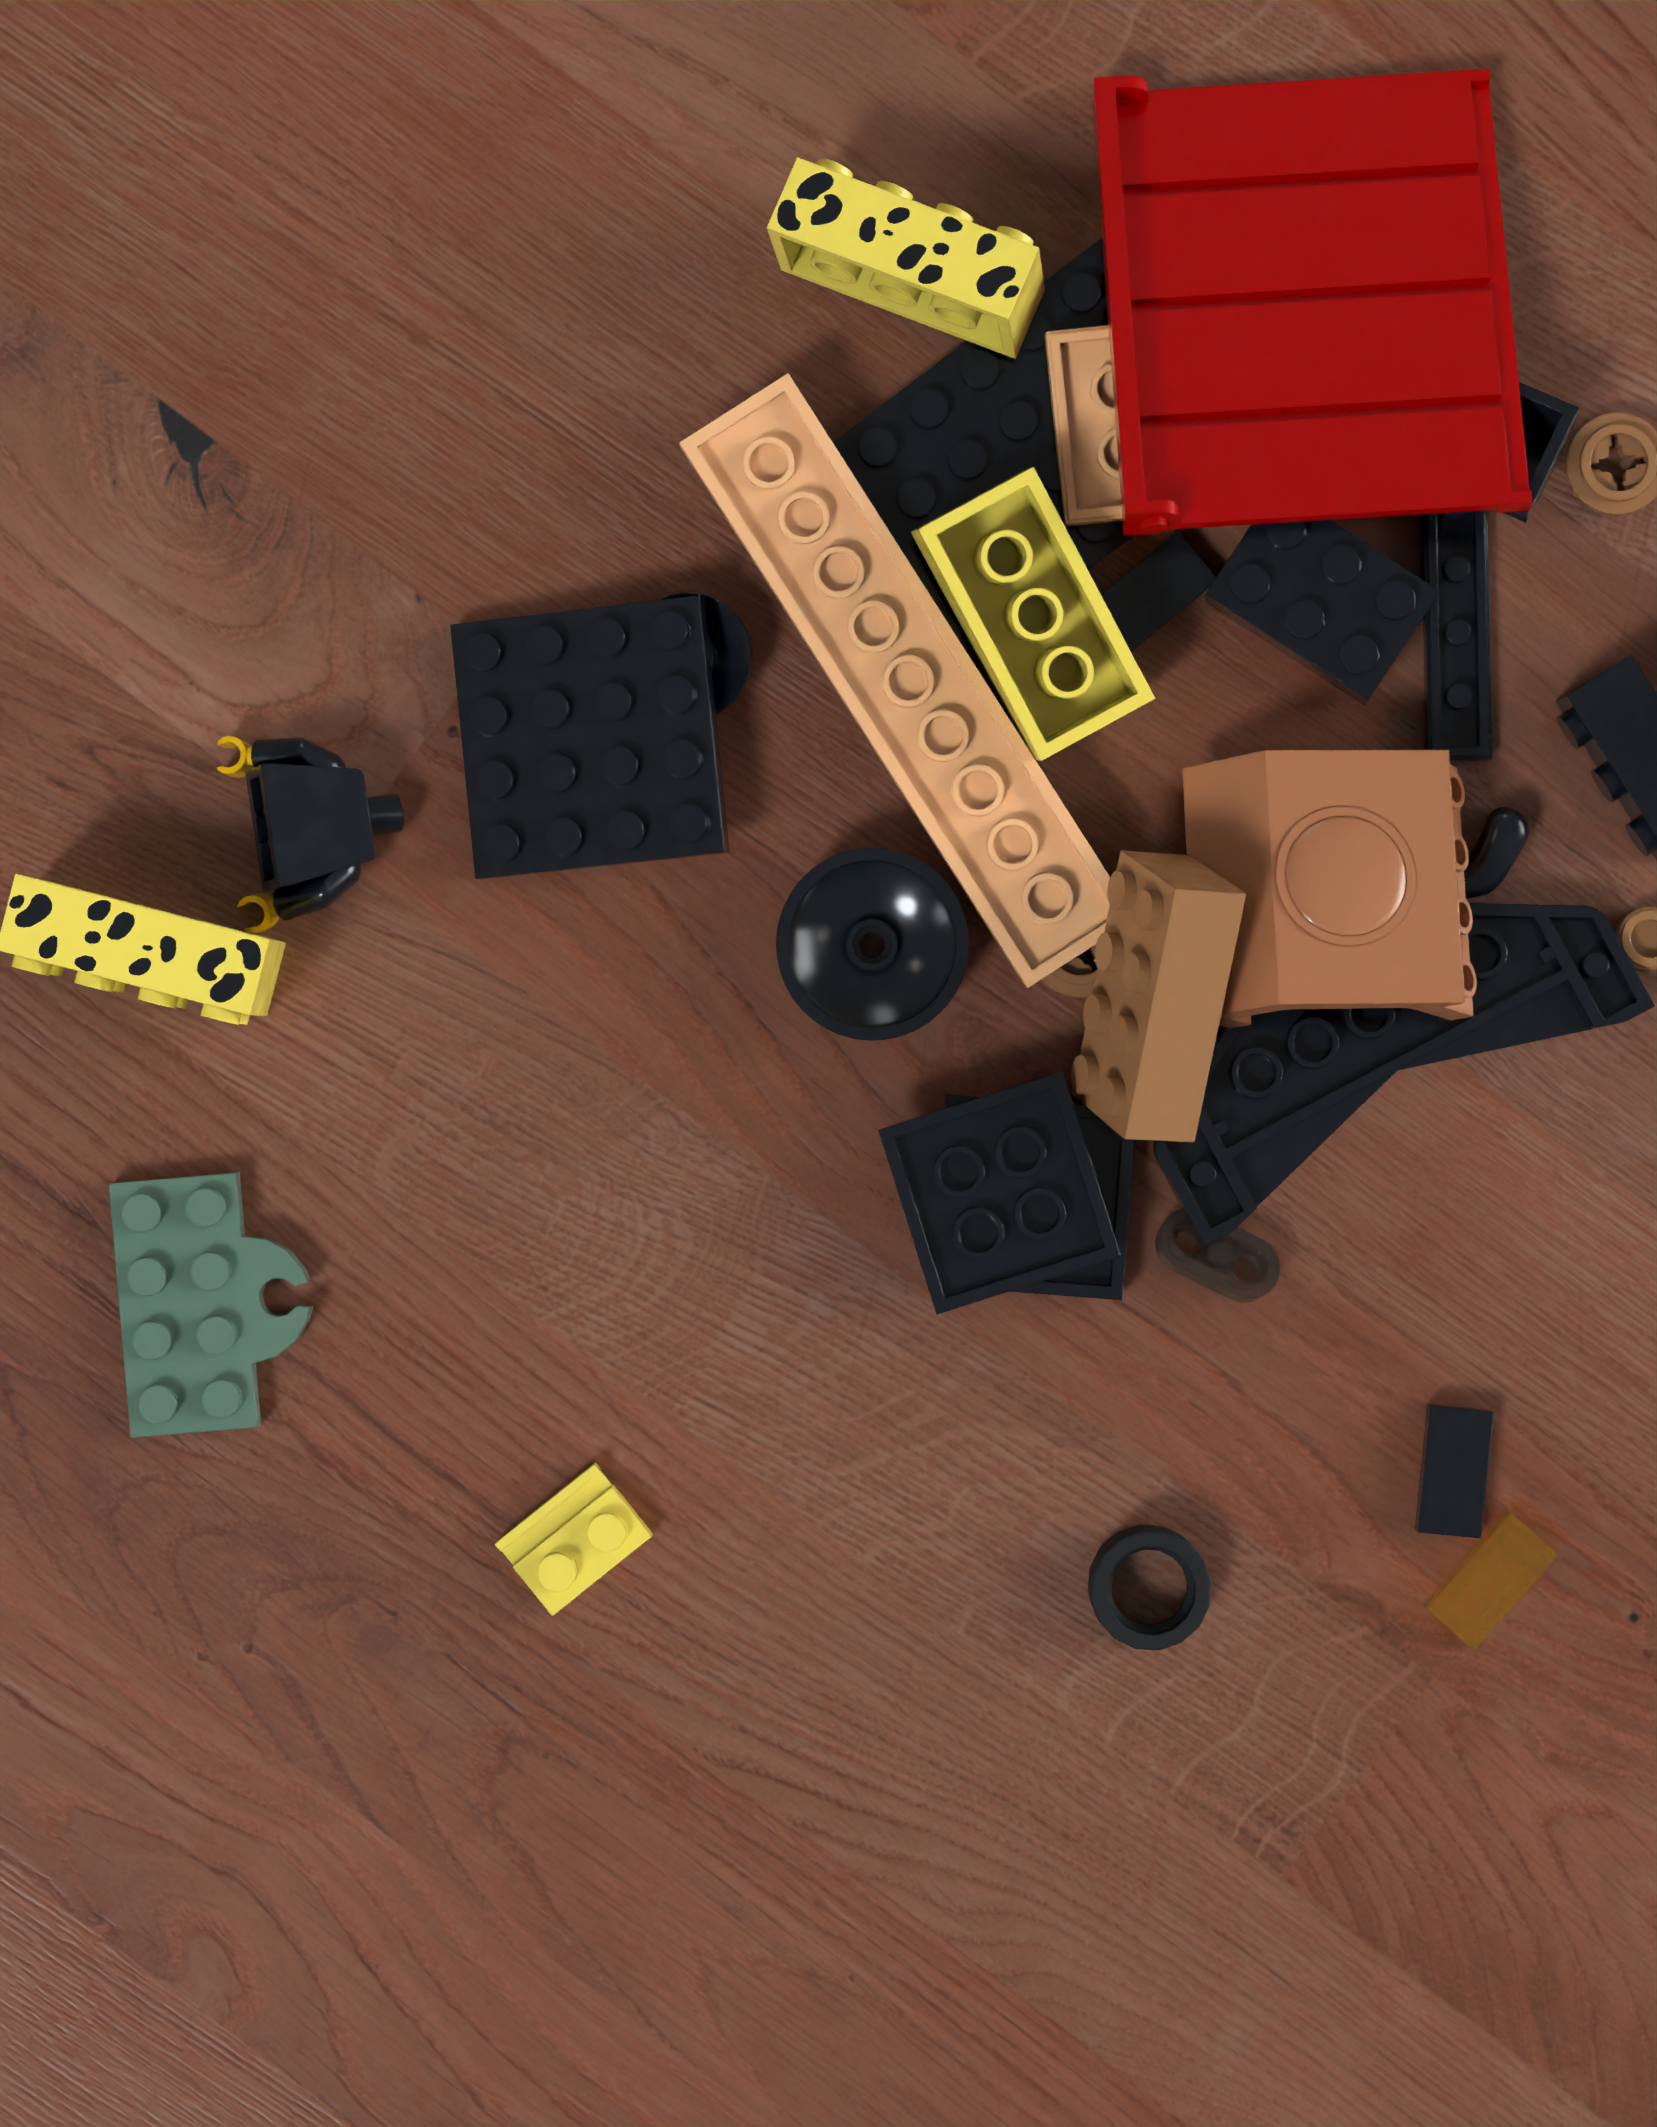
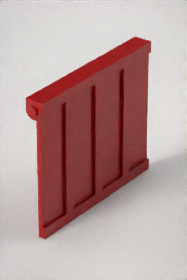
[1093,69,1532,535]

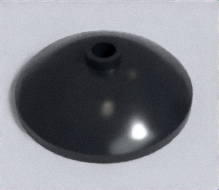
[776,847,969,1041]

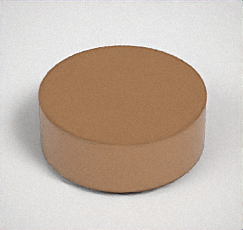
[1614,907,1657,971]

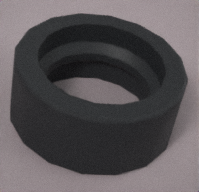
[1088,1525,1211,1651]

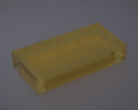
[1424,1511,1558,1651]

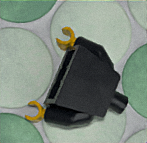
[217,736,404,934]

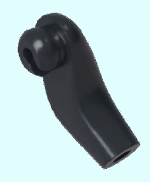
[1464,807,1529,899]

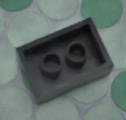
[1205,520,1440,706]

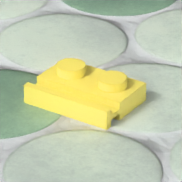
[495,1462,653,1616]

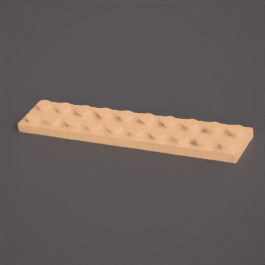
[679,373,1110,988]

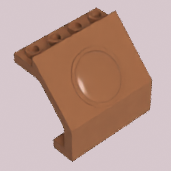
[1182,750,1477,1029]

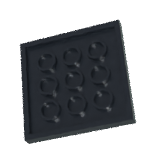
[450,595,730,880]

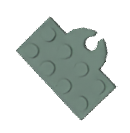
[109,1172,313,1438]

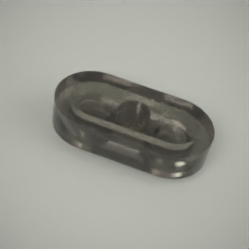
[1155,1209,1280,1303]

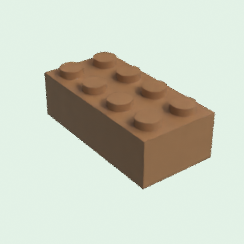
[1071,850,1246,1142]

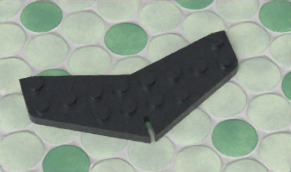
[1153,903,1655,1247]

